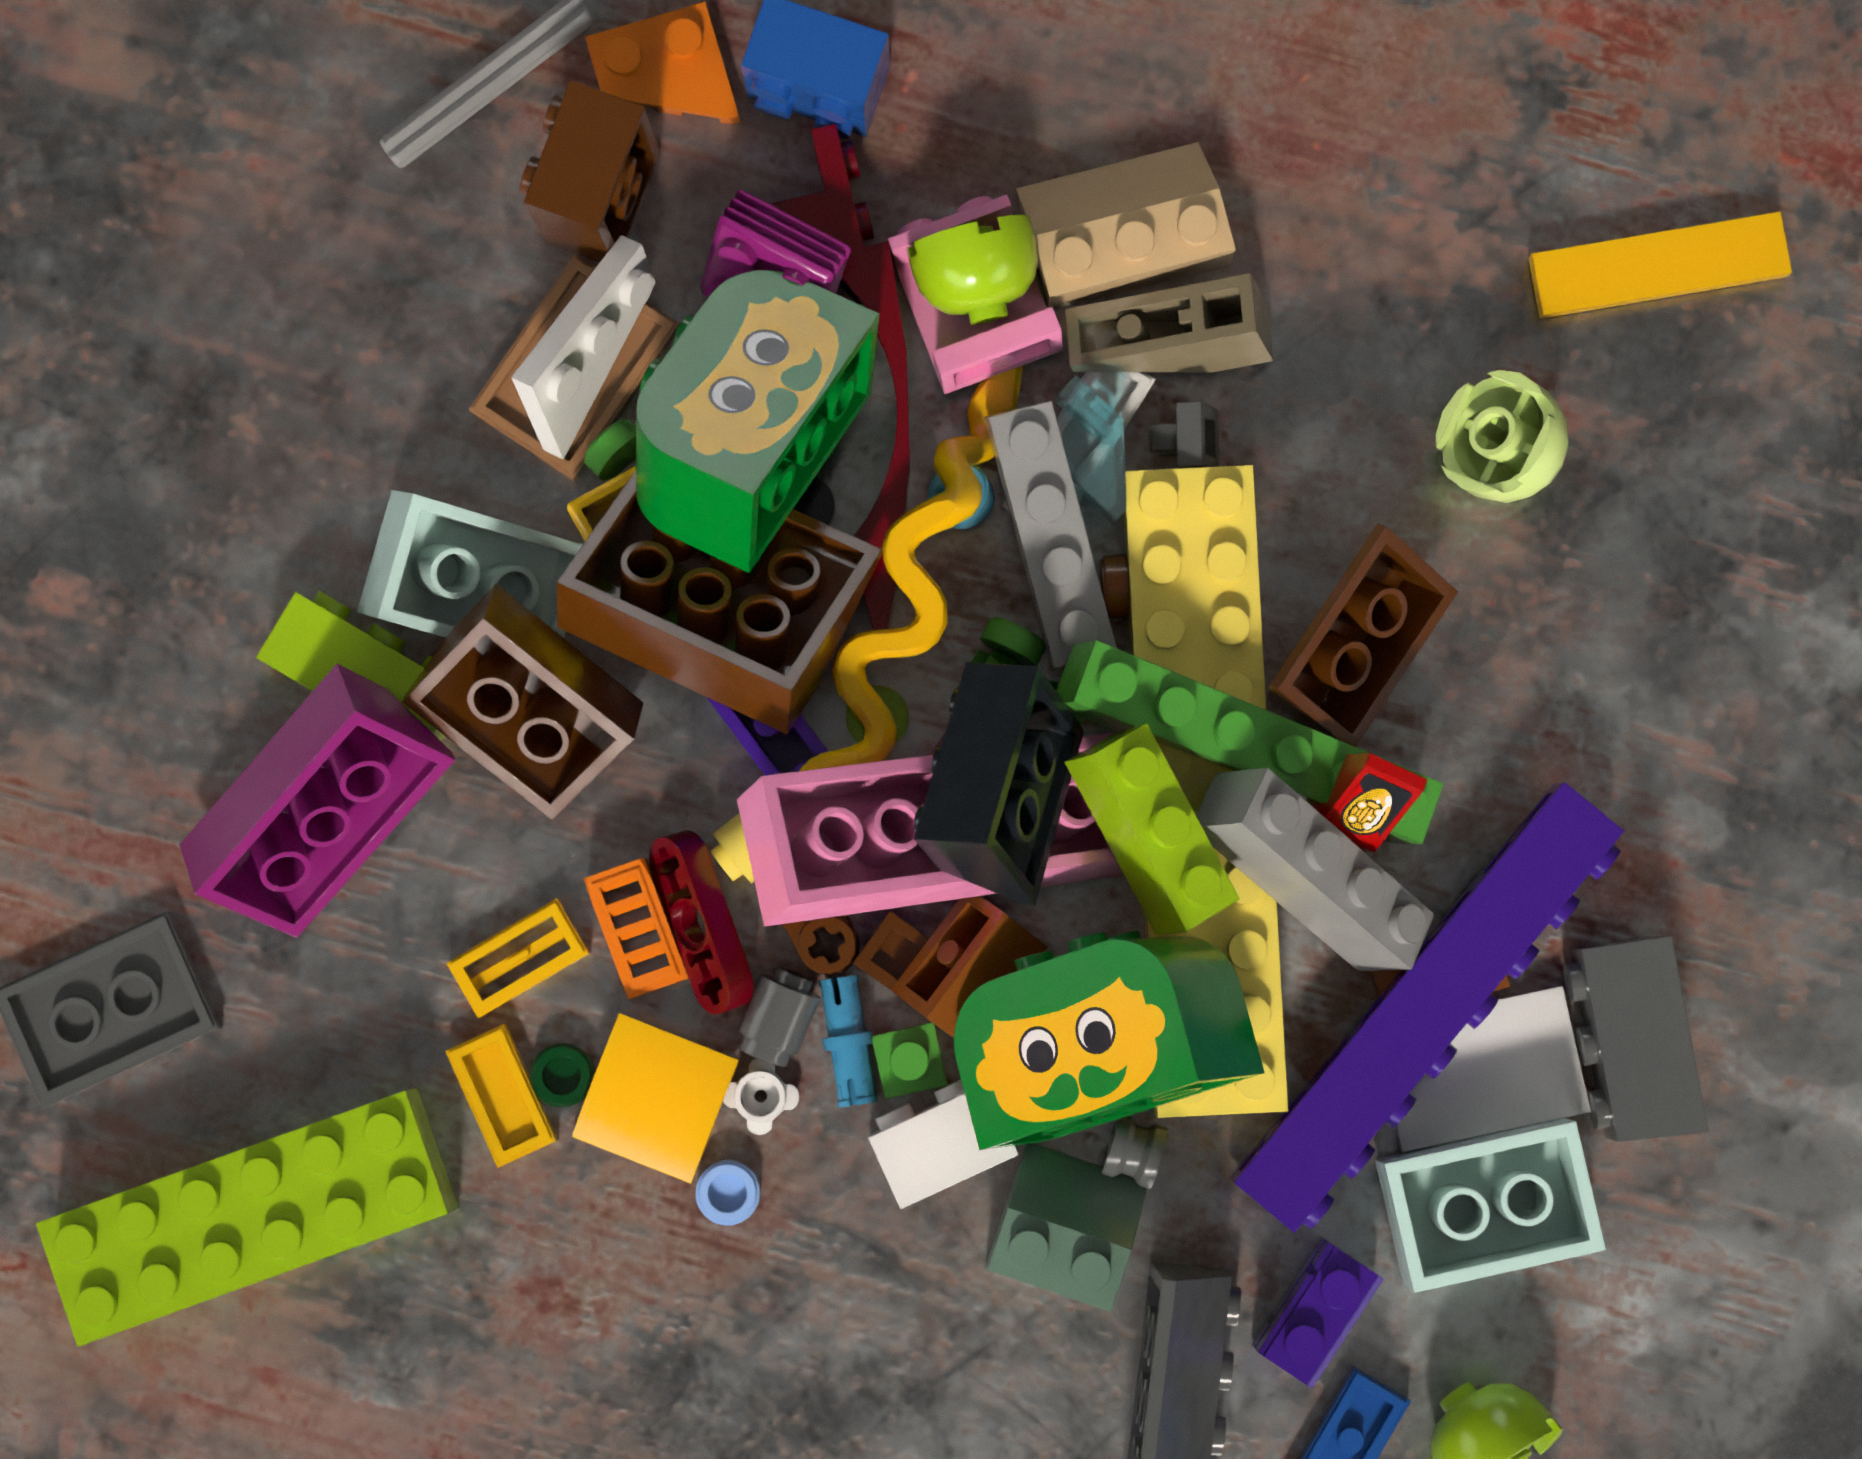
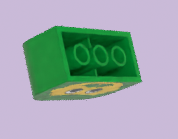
[636,270,879,573]
[954,931,1265,1151]

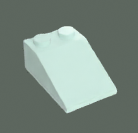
[357,490,583,638]

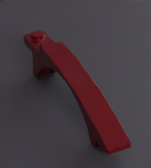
[769,124,910,630]

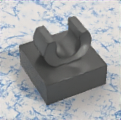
[1149,401,1219,468]

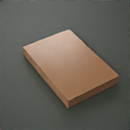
[468,254,679,482]

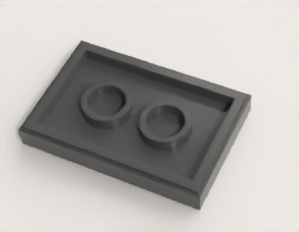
[0,911,222,1108]

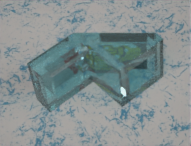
[1056,375,1126,525]

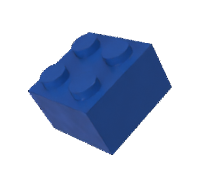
[741,0,890,139]

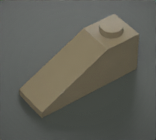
[1065,273,1273,373]

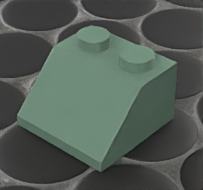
[986,1143,1147,1312]

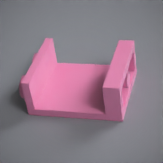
[888,194,1063,395]

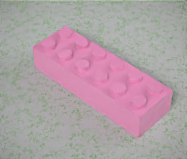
[737,732,1123,927]

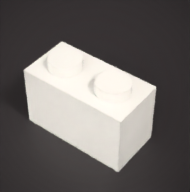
[868,1079,1018,1209]

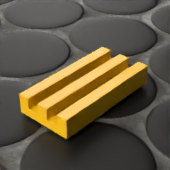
[446,898,591,1018]

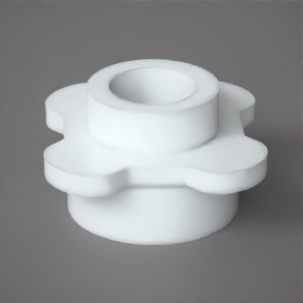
[723,1058,799,1135]

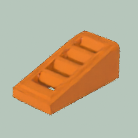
[584,857,689,1000]

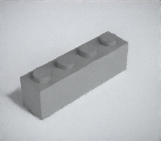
[984,401,1116,668]
[1196,768,1436,971]

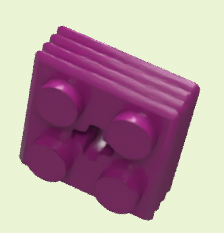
[700,190,851,298]

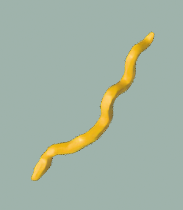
[799,366,1023,771]

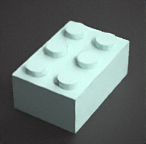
[1375,1118,1606,1293]

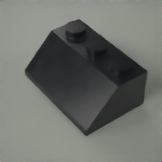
[914,662,1084,905]

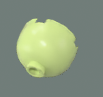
[1435,370,1568,503]

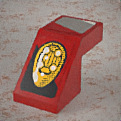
[1310,753,1428,852]

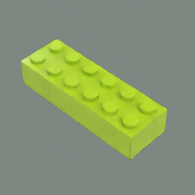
[35,1087,459,1347]

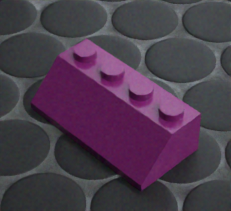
[180,664,455,938]

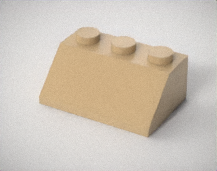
[1016,142,1236,310]

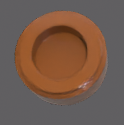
[1100,554,1130,619]

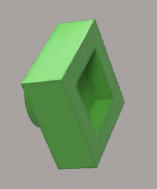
[872,1022,948,1099]

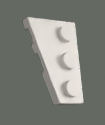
[511,235,656,460]

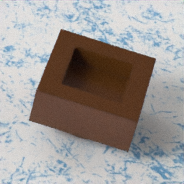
[853,911,929,990]

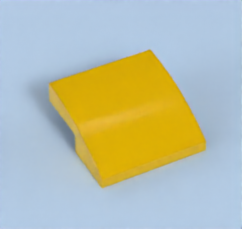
[572,1013,739,1184]

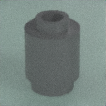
[739,966,821,1067]

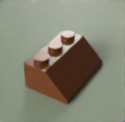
[1268,523,1458,747]
[402,584,644,820]

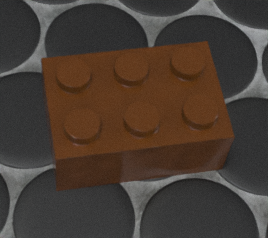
[519,80,660,263]

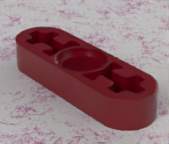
[649,830,754,1015]

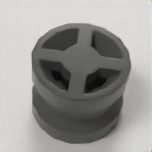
[1101,1116,1169,1189]

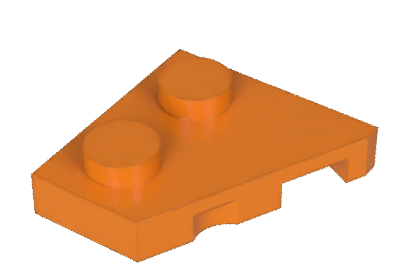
[585,2,741,125]

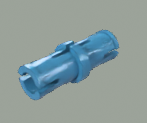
[818,974,878,1108]

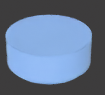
[696,1160,761,1225]

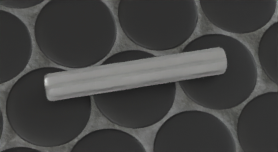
[380,0,594,168]

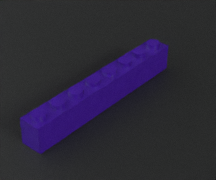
[1229,781,1624,1233]

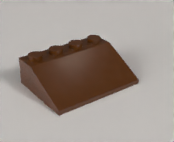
[557,471,882,735]

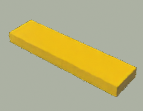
[1528,211,1792,319]

